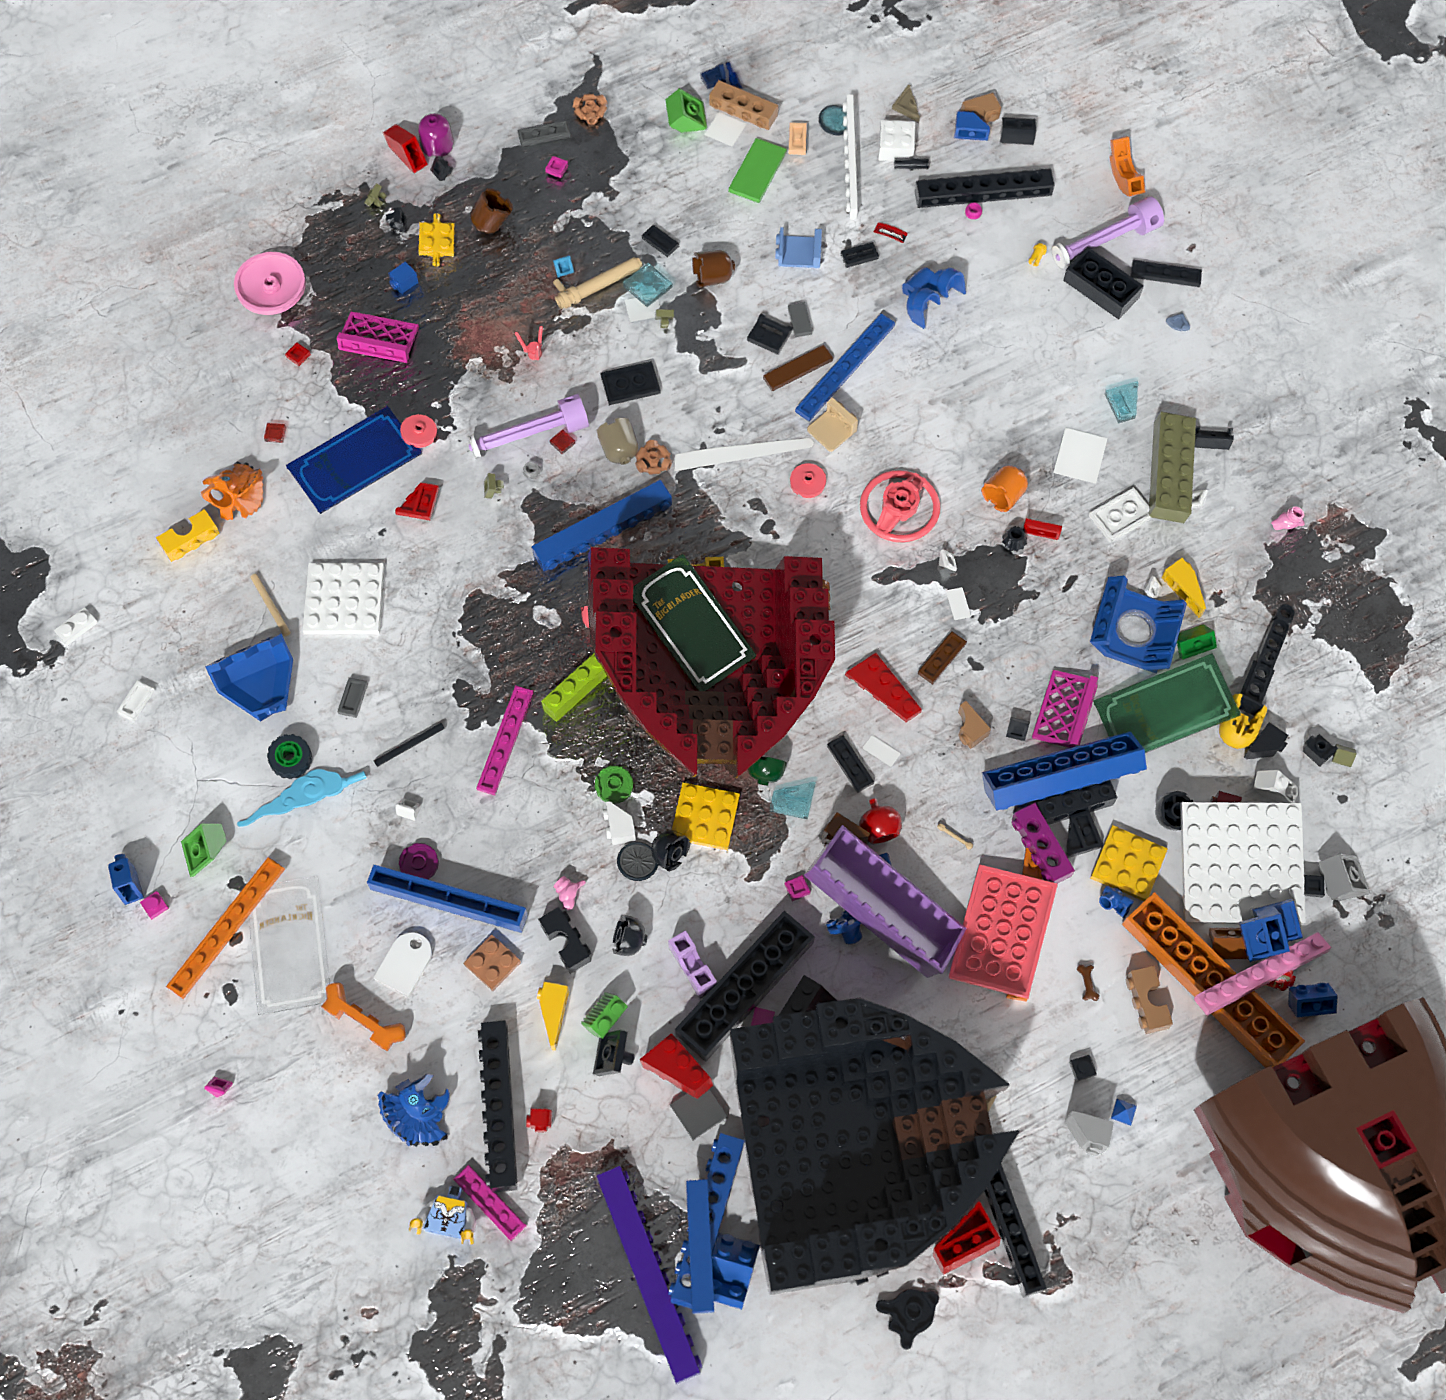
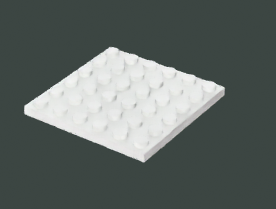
[1180,802,1306,923]

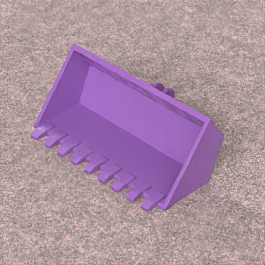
[804,825,967,978]

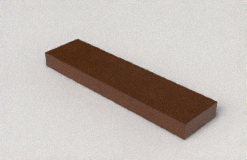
[763,345,833,392]

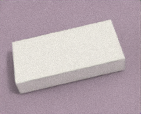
[116,680,155,722]

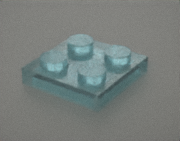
[623,263,672,307]

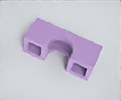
[668,931,717,998]

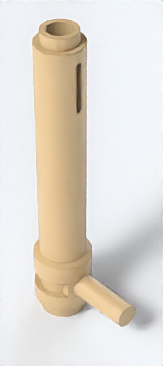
[553,257,642,309]

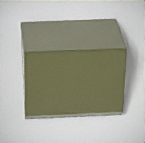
[1332,744,1357,767]

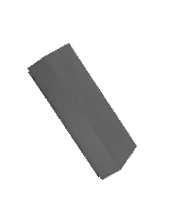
[788,302,812,337]
[337,677,368,718]

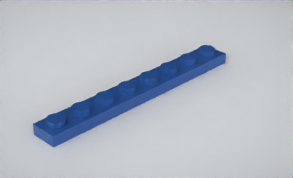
[795,313,895,422]

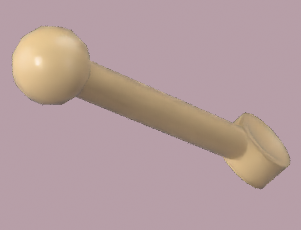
[937,823,973,849]

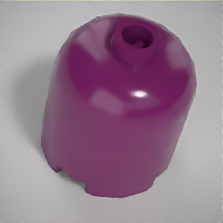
[418,113,454,157]

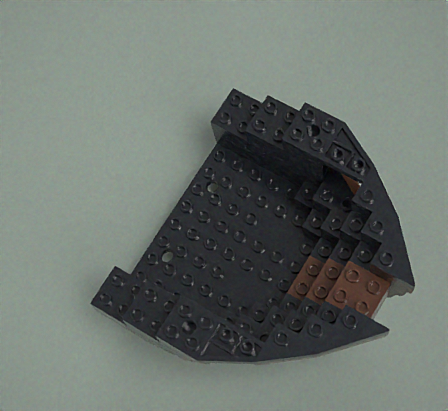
[730,998,1019,1295]

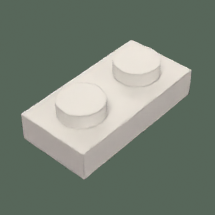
[54,607,98,646]

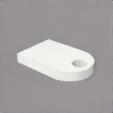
[373,933,432,998]

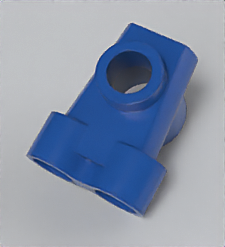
[1099,886,1134,918]

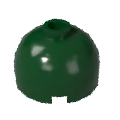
[748,757,787,786]

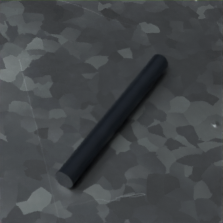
[373,722,445,767]

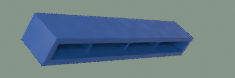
[531,480,672,572]
[367,865,528,933]

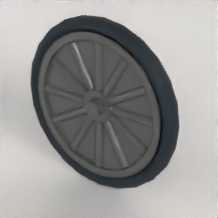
[617,842,658,881]

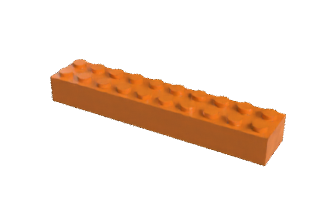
[1122,892,1305,1068]

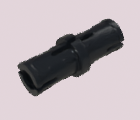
[894,157,929,171]

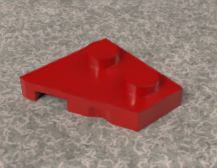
[395,482,439,521]

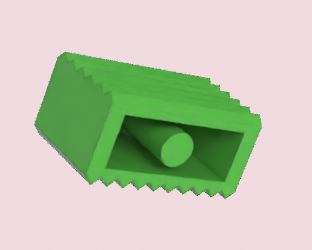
[581,992,628,1039]

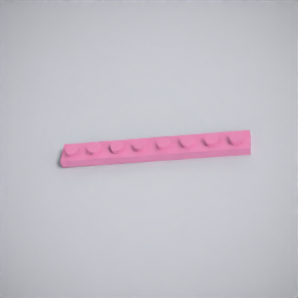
[1194,932,1331,1015]

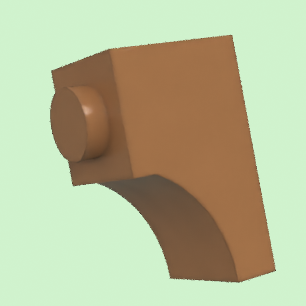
[961,93,1001,123]
[958,701,991,749]

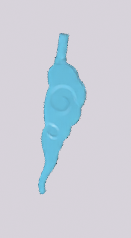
[237,769,367,827]

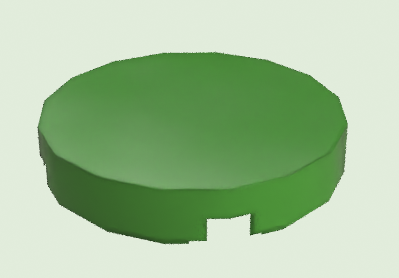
[595,766,633,804]

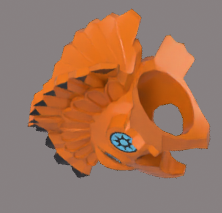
[201,461,263,520]

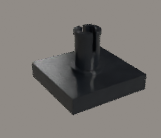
[593,1030,635,1076]

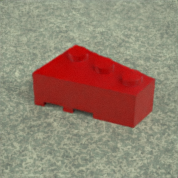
[640,1033,713,1099]

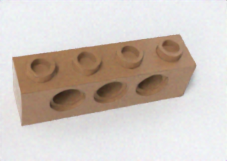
[709,80,778,130]

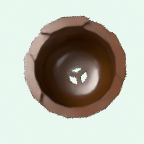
[470,188,513,234]
[692,250,735,288]

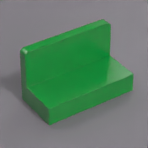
[1176,624,1217,660]

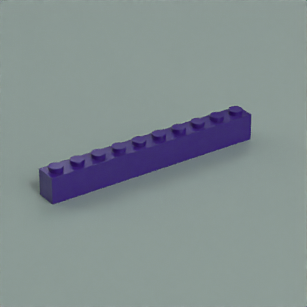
[596,1166,703,1384]

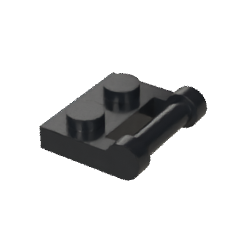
[747,313,793,355]

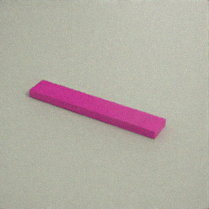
[476,685,534,796]

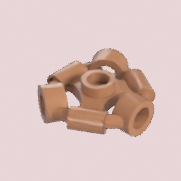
[573,94,607,125]
[635,440,672,475]

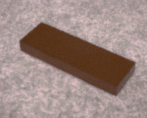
[918,631,967,685]

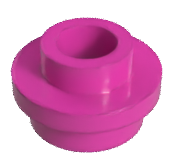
[965,203,982,220]

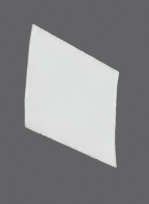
[625,294,661,322]

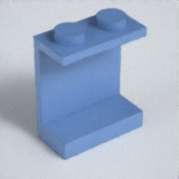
[775,227,822,268]

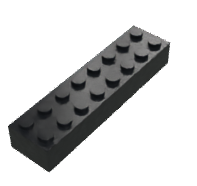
[675,910,815,1062]

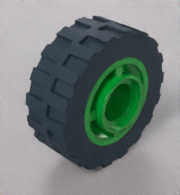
[267,734,312,779]

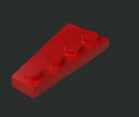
[845,653,922,723]

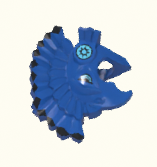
[378,1074,449,1147]

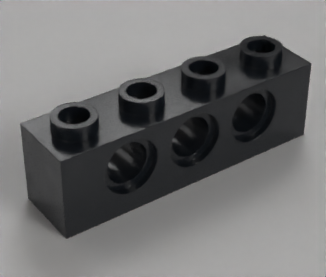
[1036,780,1118,825]

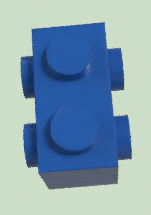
[1288,983,1338,1018]

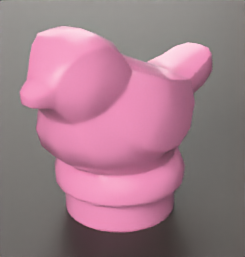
[1271,506,1305,530]
[553,876,586,910]

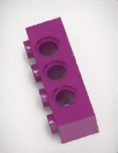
[1011,803,1075,884]

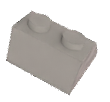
[1318,854,1371,901]
[1065,1110,1114,1156]

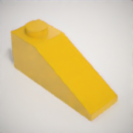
[1162,558,1206,618]
[537,982,569,1050]

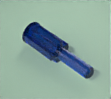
[725,62,742,89]

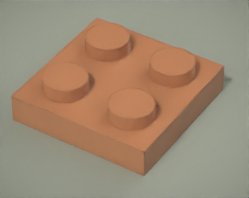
[463,934,521,991]

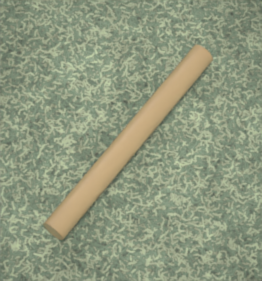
[250,574,291,636]

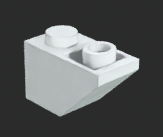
[1254,770,1298,803]
[603,801,636,845]

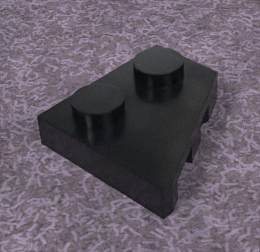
[1066,810,1103,858]

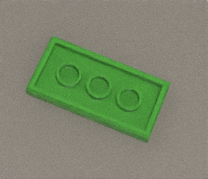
[728,138,787,203]

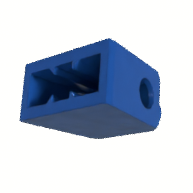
[108,854,144,905]

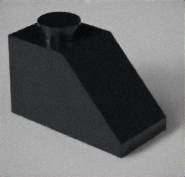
[1244,722,1289,759]

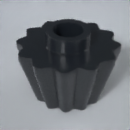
[1002,526,1027,552]

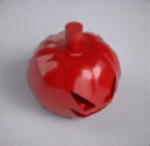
[859,798,902,844]

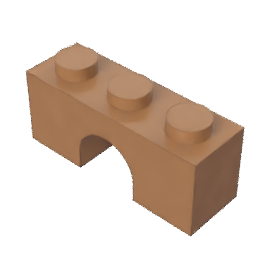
[1126,966,1173,1034]

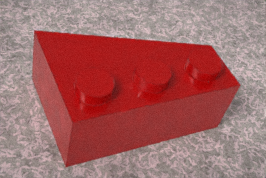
[933,1201,1001,1275]

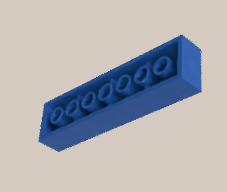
[982,732,1147,811]

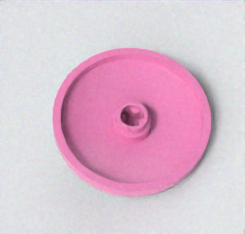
[234,252,306,315]

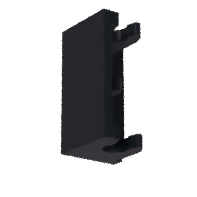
[1000,117,1036,145]
[1195,426,1234,450]

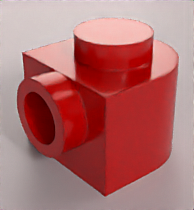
[526,1109,552,1133]

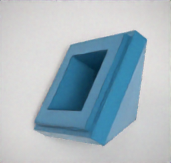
[553,255,574,277]

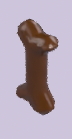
[1076,964,1100,1001]

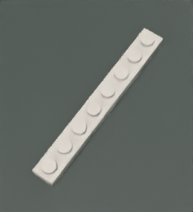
[842,95,858,219]

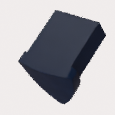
[700,63,726,90]

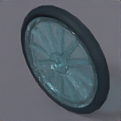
[818,105,846,136]

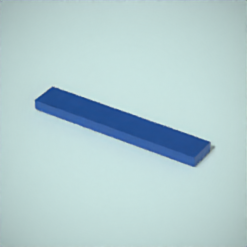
[686,1180,714,1314]

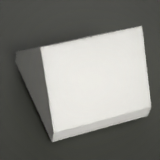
[396,799,421,821]

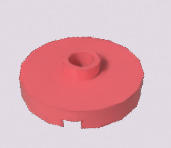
[400,414,437,448]
[790,463,826,498]

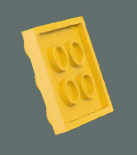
[672,783,740,851]
[1090,825,1168,901]

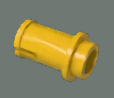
[1028,243,1047,266]

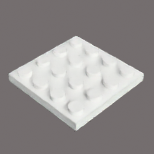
[303,563,384,634]

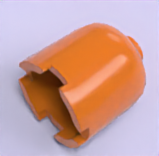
[981,465,1028,512]

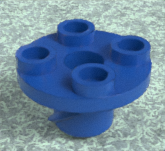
[826,910,863,945]

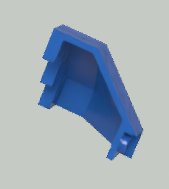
[205,634,293,722]

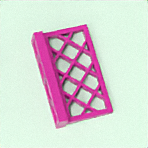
[337,312,419,363]
[1032,670,1098,748]

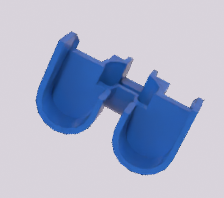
[902,267,966,329]

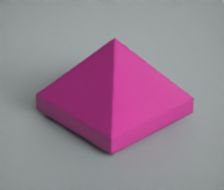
[205,1077,233,1098]

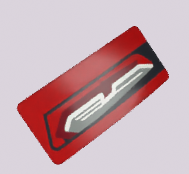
[873,222,908,243]

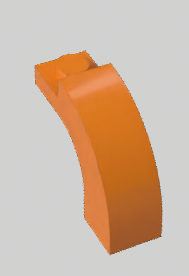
[1109,136,1145,196]

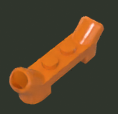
[321,982,406,1052]

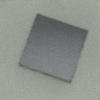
[670,1089,728,1140]

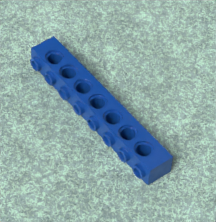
[668,1133,745,1309]

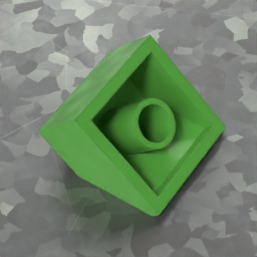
[665,88,707,133]

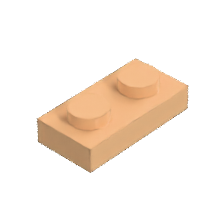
[789,123,806,155]

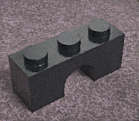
[538,907,592,974]

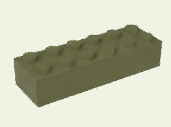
[1148,412,1196,523]

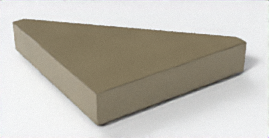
[892,85,920,122]

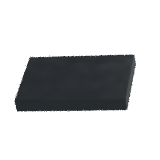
[600,361,661,406]

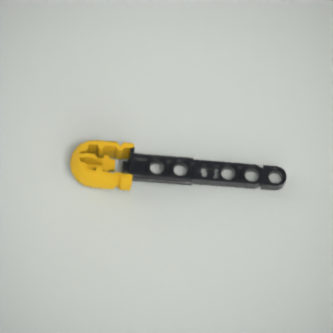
[1219,604,1295,749]

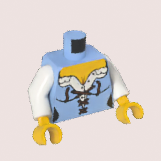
[409,1186,476,1245]

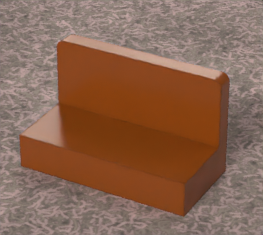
[1209,928,1248,959]

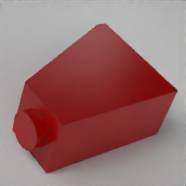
[382,124,428,173]

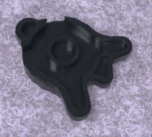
[876,1289,939,1350]

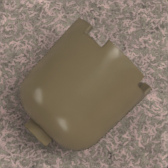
[596,418,638,465]

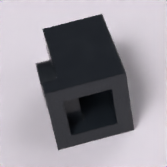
[1302,734,1338,767]

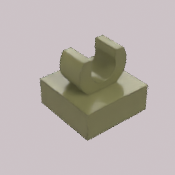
[364,183,387,207]
[655,310,674,328]
[484,473,504,499]

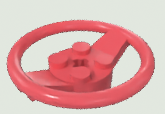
[860,470,940,542]

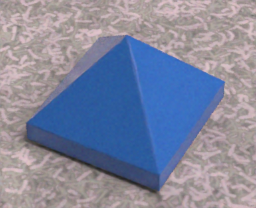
[1111,1099,1137,1126]

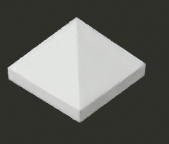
[1192,489,1208,507]
[939,549,957,571]
[1143,576,1162,600]

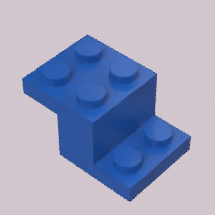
[1239,899,1303,962]
[712,1233,760,1310]

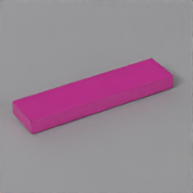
[453,1164,527,1241]

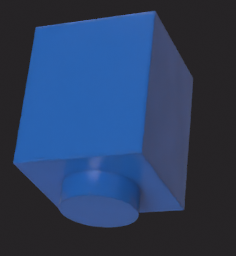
[389,261,418,294]

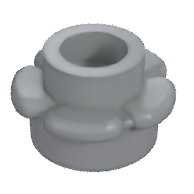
[523,461,541,479]

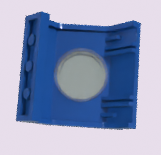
[1090,575,1187,674]

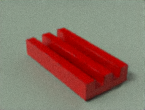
[1023,518,1062,540]

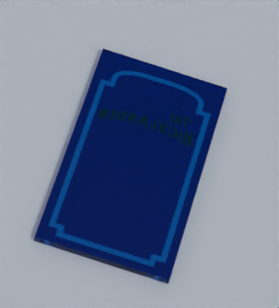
[286,406,423,514]

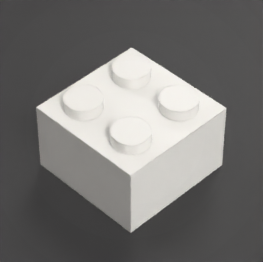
[879,120,915,161]

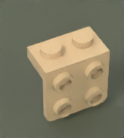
[807,397,858,452]

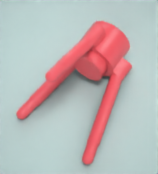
[515,326,543,360]

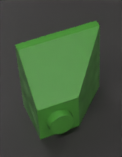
[181,823,226,877]

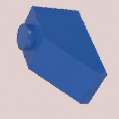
[954,111,990,141]

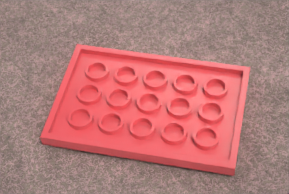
[949,864,1058,999]

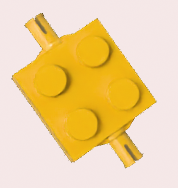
[419,213,454,266]

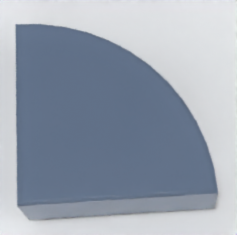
[1166,313,1190,331]

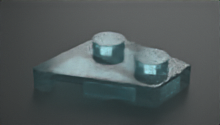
[1105,381,1139,424]
[769,782,815,820]

